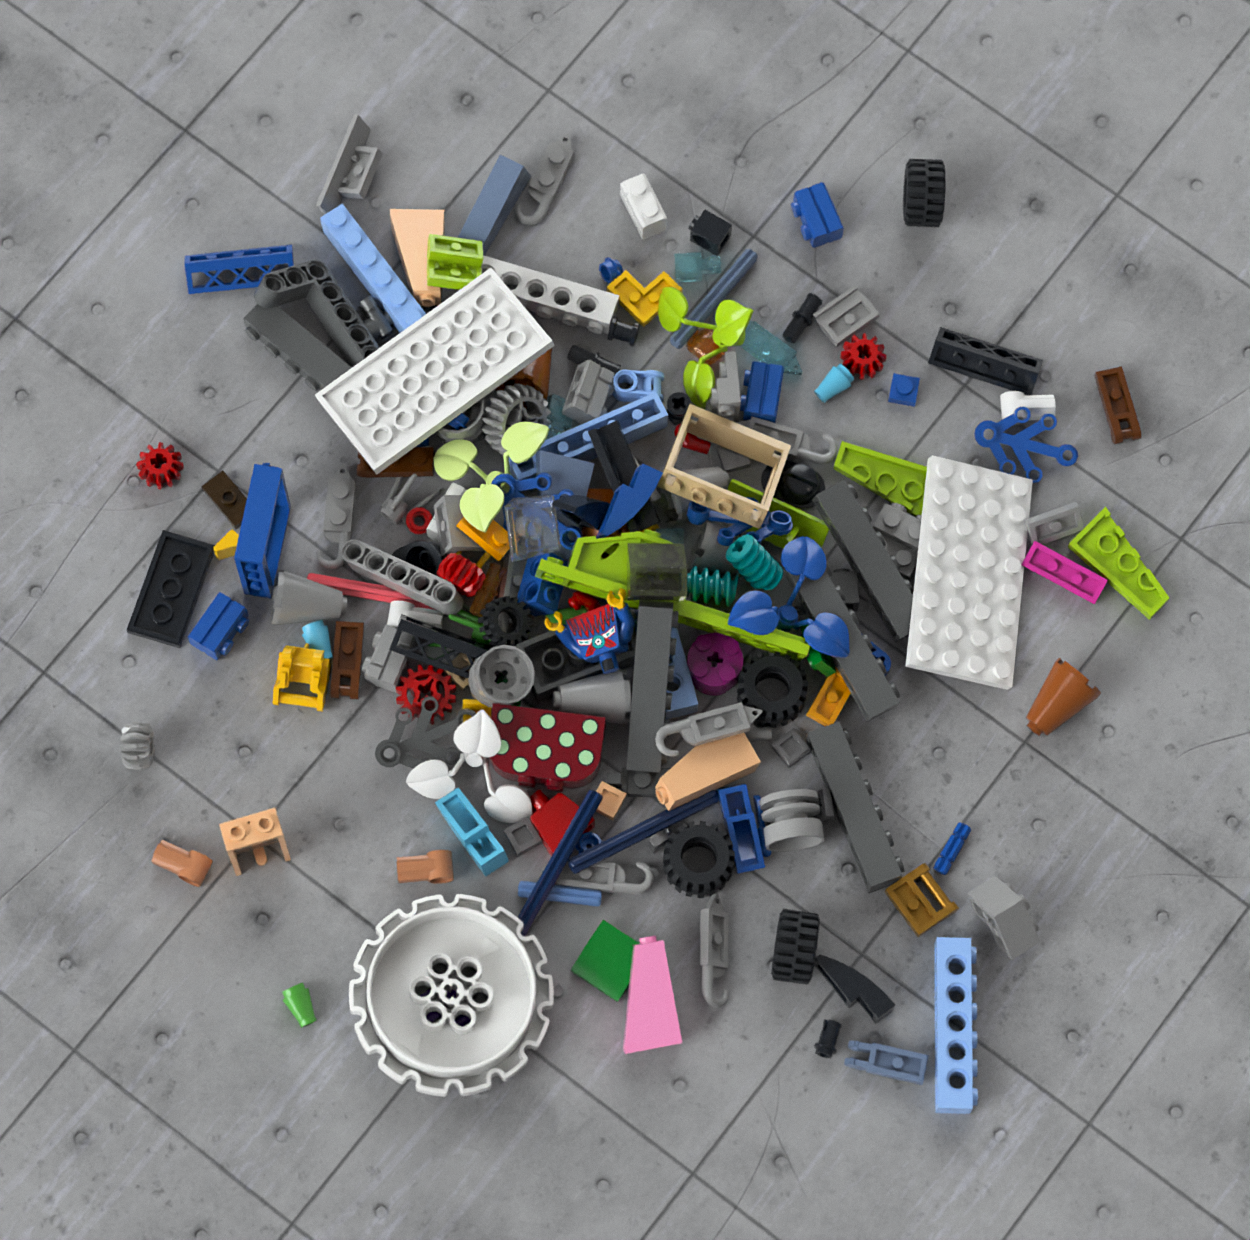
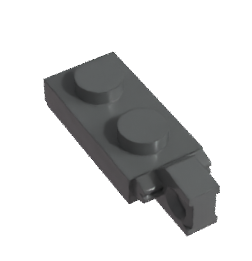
[607,768,671,798]

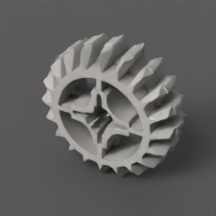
[482,384,551,455]

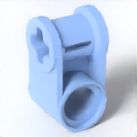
[612,369,664,402]

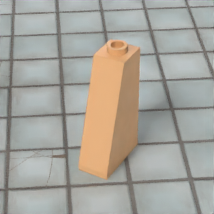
[390,209,445,307]
[655,733,761,811]

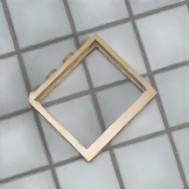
[657,404,791,529]

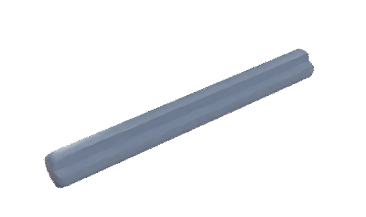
[670,249,758,349]

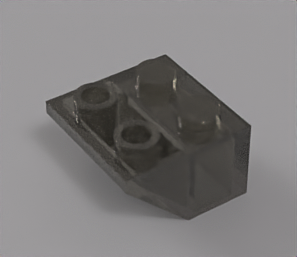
[627,543,687,601]

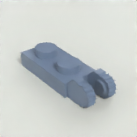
[844,1041,929,1085]

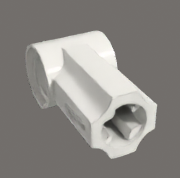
[1000,391,1056,425]
[387,601,444,628]

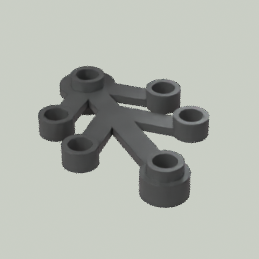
[375,696,476,769]

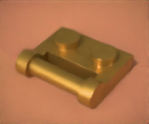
[885,863,959,937]

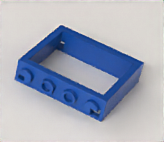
[234,463,291,599]

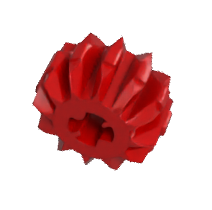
[840,333,887,381]
[136,442,184,490]
[437,553,486,597]

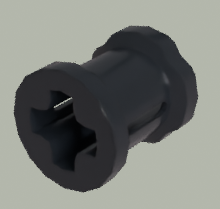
[607,317,640,347]
[667,392,691,425]

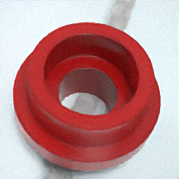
[406,507,433,535]

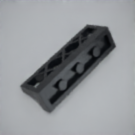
[928,327,1043,395]
[588,421,661,532]
[389,614,500,683]

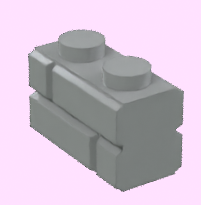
[562,360,615,424]
[362,625,417,693]

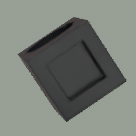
[689,209,732,256]

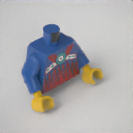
[545,588,635,674]

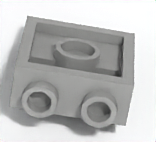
[710,351,741,422]
[873,503,922,580]

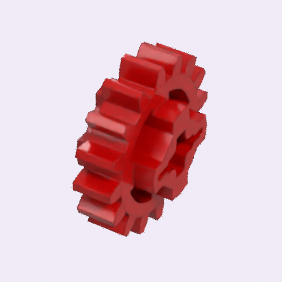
[396,664,456,725]

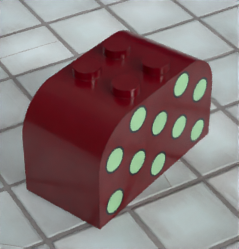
[490,703,606,792]

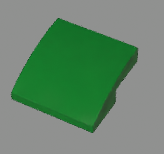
[570,920,640,1002]

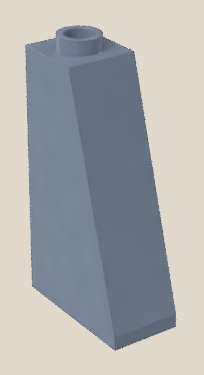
[458,155,531,256]
[536,450,595,560]

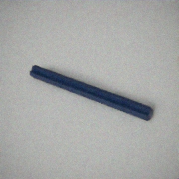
[517,790,603,937]
[567,790,719,874]

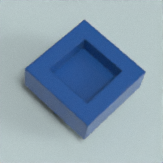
[888,373,920,407]

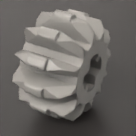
[120,722,155,770]

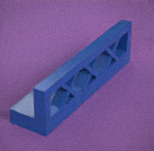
[184,245,294,294]

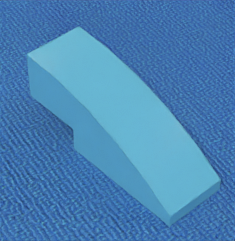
[435,787,509,877]

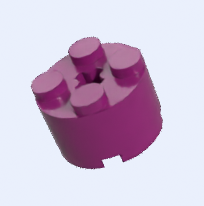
[687,633,743,696]

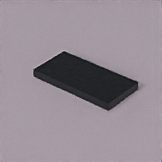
[127,530,215,648]

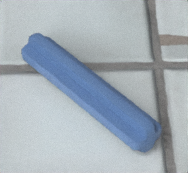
[518,881,602,907]

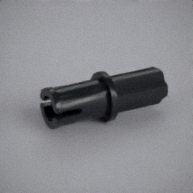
[782,293,823,344]
[567,345,621,380]

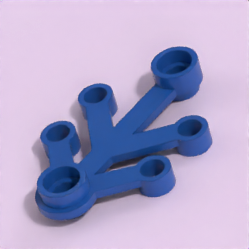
[974,407,1078,483]
[491,473,583,551]
[687,497,793,546]

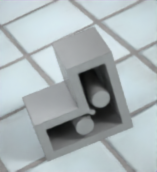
[967,876,1040,960]

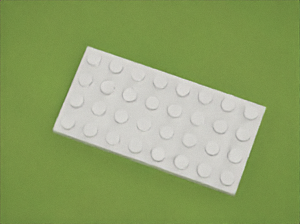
[315,268,555,475]
[905,455,1033,690]

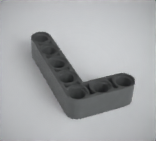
[254,260,380,367]

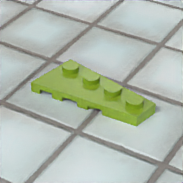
[833,441,927,517]
[1068,507,1169,620]

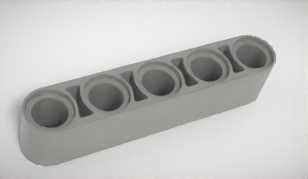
[341,539,464,615]

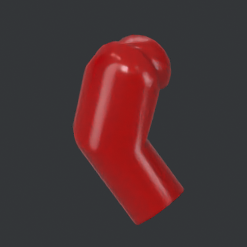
[674,424,711,454]
[568,591,602,611]

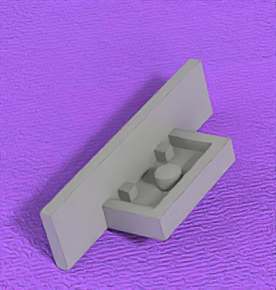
[316,114,383,215]

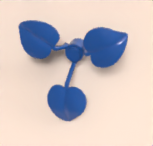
[728,536,850,658]

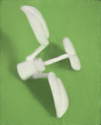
[406,709,534,823]

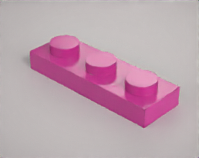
[1022,541,1108,605]

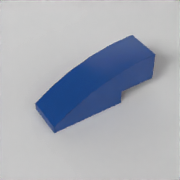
[596,464,663,539]
[716,783,765,873]

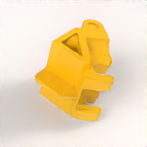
[273,643,331,712]

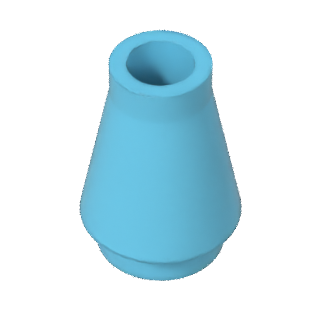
[814,364,855,403]
[302,620,333,660]

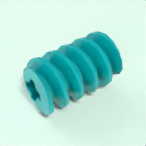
[726,534,784,590]
[682,566,739,607]

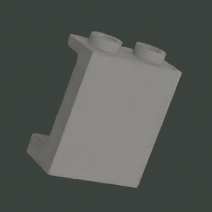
[434,495,513,557]

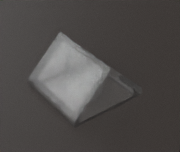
[504,495,561,562]

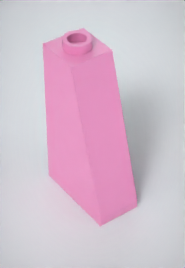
[623,935,682,1054]

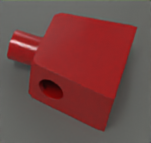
[530,790,595,857]

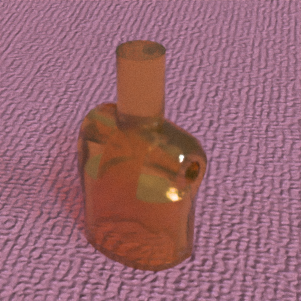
[686,328,725,366]

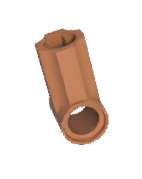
[151,840,213,887]
[397,850,454,884]

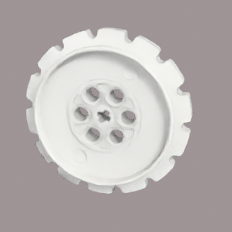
[349,894,554,1097]

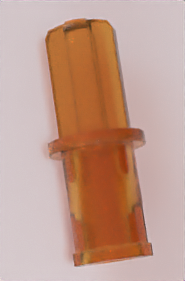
[470,563,506,617]

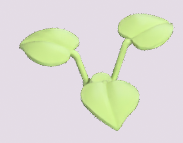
[433,422,550,533]

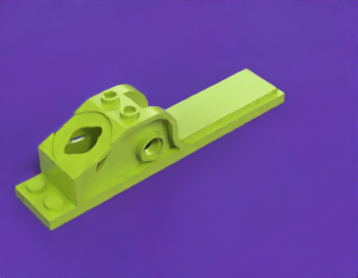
[535,529,810,662]

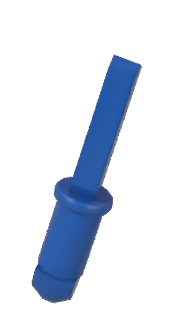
[753,795,772,857]

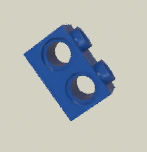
[517,551,568,617]

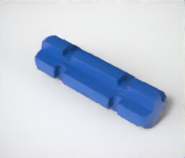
[934,822,971,875]

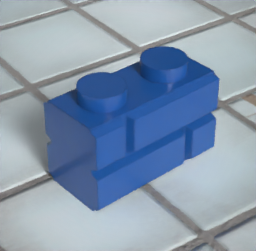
[791,182,844,248]
[740,361,784,423]
[188,592,249,660]

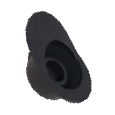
[761,460,825,509]
[392,540,446,580]

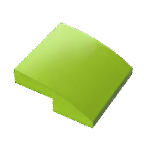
[427,234,484,290]

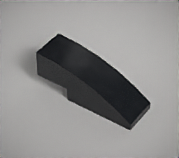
[552,495,610,531]
[814,954,896,1024]

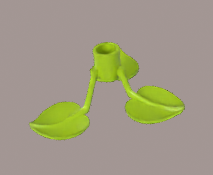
[658,287,754,409]

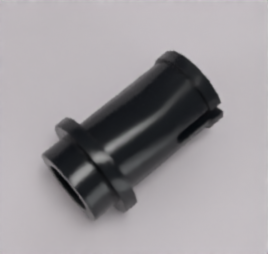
[814,1020,842,1058]

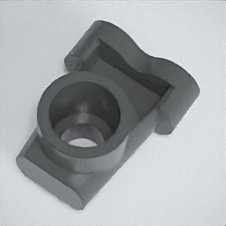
[358,295,394,340]

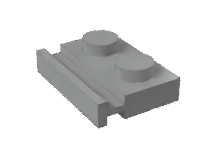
[812,285,879,348]

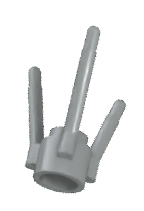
[380,474,440,525]

